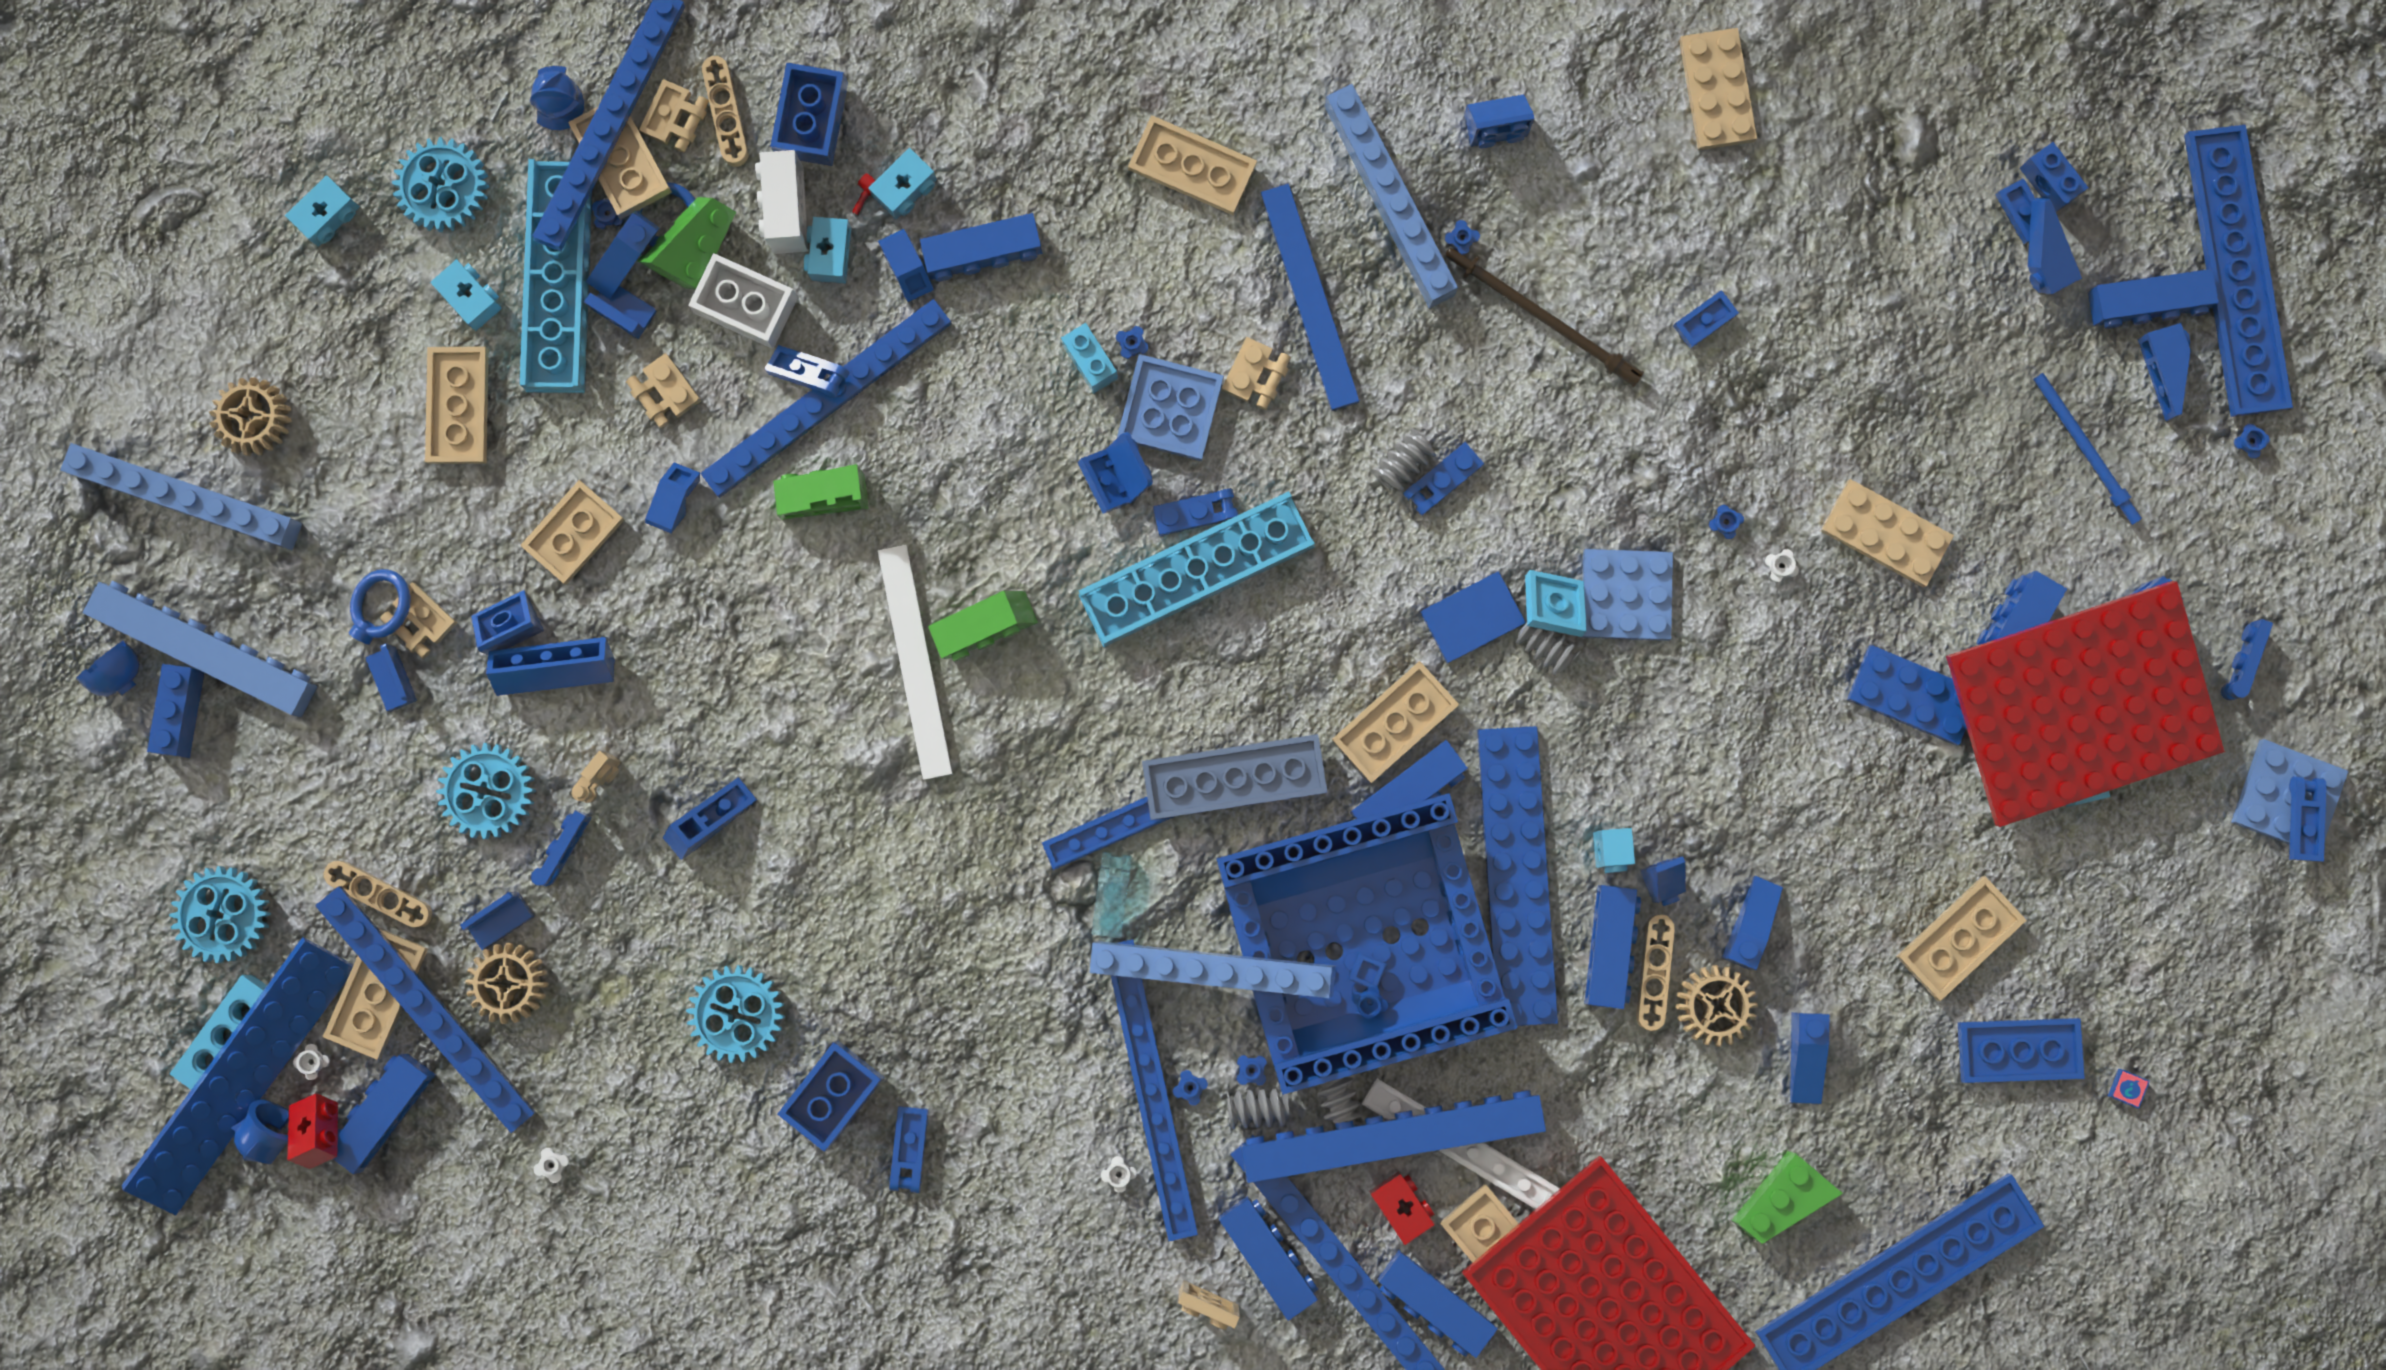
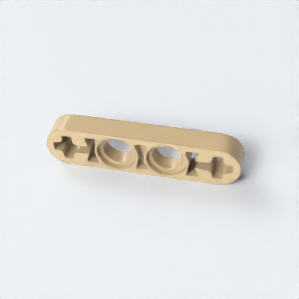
[702,56,749,167]
[323,861,433,928]
[1636,915,1675,1031]

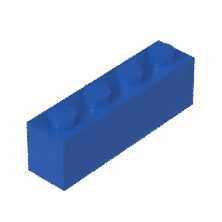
[919,213,1043,282]
[2087,269,2219,329]
[486,637,615,696]
[1350,740,1468,819]
[1584,885,1641,1009]
[333,1054,436,1174]
[1218,1196,1319,1321]
[1377,1250,1498,1358]

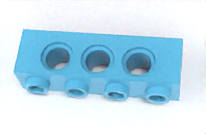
[170,975,267,1090]

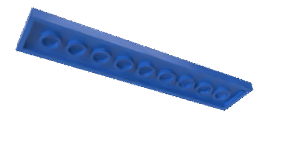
[2184,125,2293,417]
[1477,726,1558,1026]
[121,937,353,1215]
[1755,1173,2045,1370]

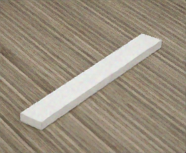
[878,545,953,780]
[1361,1078,1560,1209]

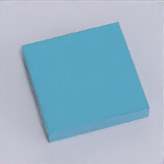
[1525,570,1586,637]

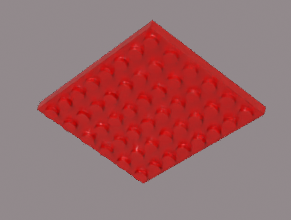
[1946,581,2225,827]
[1461,1156,1756,1370]

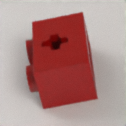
[287,1093,338,1169]
[1369,1171,1435,1245]

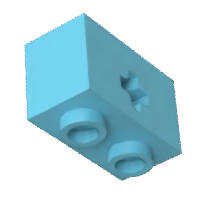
[868,148,937,219]
[285,175,360,247]
[804,217,852,284]
[430,259,502,331]
[1061,323,1118,394]
[1593,828,1635,873]

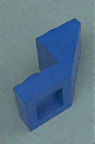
[878,229,934,302]
[645,462,700,534]

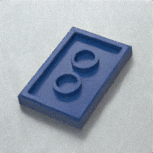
[1420,571,1526,664]

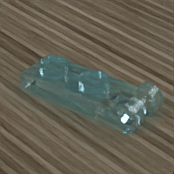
[1091,852,1132,938]

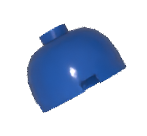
[76,640,140,697]

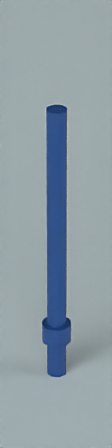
[2033,373,2142,525]

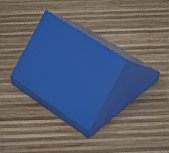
[471,590,544,655]

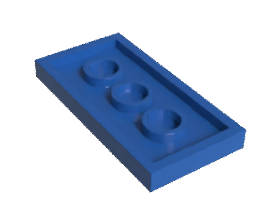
[1847,645,1967,746]
[1957,1018,2085,1083]

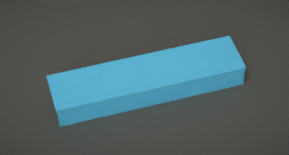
[520,159,592,393]
[1079,491,1315,647]

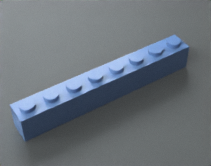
[1325,84,1458,309]
[60,443,303,551]
[82,580,318,718]
[1090,941,1336,998]

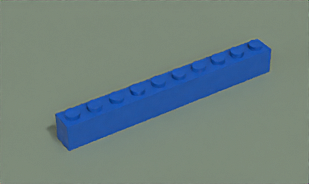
[1240,1090,1546,1183]

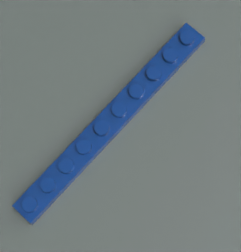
[532,0,685,252]
[700,299,952,498]
[315,886,536,1133]
[1111,939,1198,1242]
[1230,1135,1445,1370]

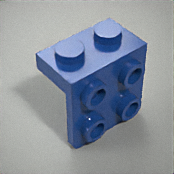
[1077,432,1153,514]

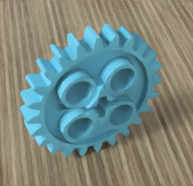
[392,137,489,232]
[436,743,536,839]
[169,866,271,963]
[686,965,785,1063]

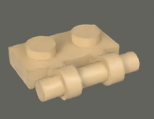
[639,79,709,153]
[1222,336,1291,410]
[626,353,701,428]
[380,582,458,659]
[571,751,621,803]

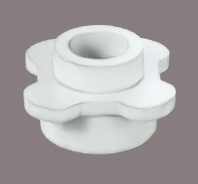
[1765,549,1799,582]
[293,1044,330,1080]
[533,1148,569,1183]
[1101,1156,1137,1193]

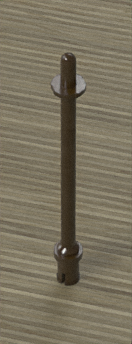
[1445,248,1644,388]

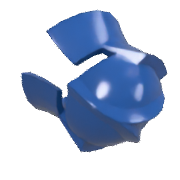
[529,66,584,130]
[231,1100,289,1164]

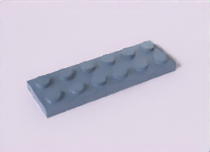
[1142,734,1328,820]

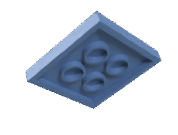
[1117,354,1224,461]
[1581,549,1673,641]
[2231,739,2348,845]

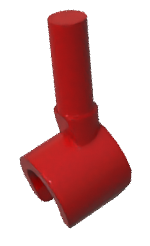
[852,173,876,215]

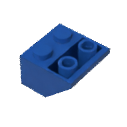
[1464,94,1534,148]

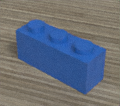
[147,664,204,758]

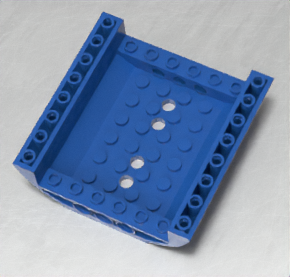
[1216,793,1518,1095]

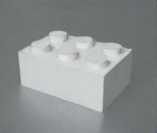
[755,150,809,254]
[688,253,798,349]

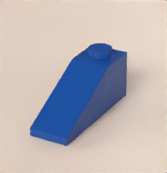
[2028,198,2082,294]
[585,211,660,299]
[2137,323,2191,421]
[663,777,757,860]
[1640,856,1686,906]
[1722,876,1783,970]
[1790,1012,1830,1104]

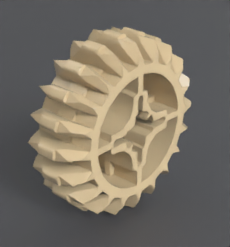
[209,377,292,456]
[465,943,548,1024]
[1675,965,1758,1047]

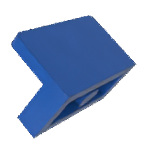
[584,286,657,339]
[365,644,417,712]
[460,892,535,950]

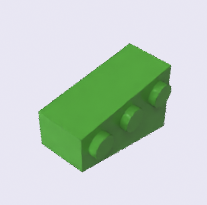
[637,197,736,290]
[773,464,869,520]
[928,590,1038,661]
[1732,1151,1843,1244]

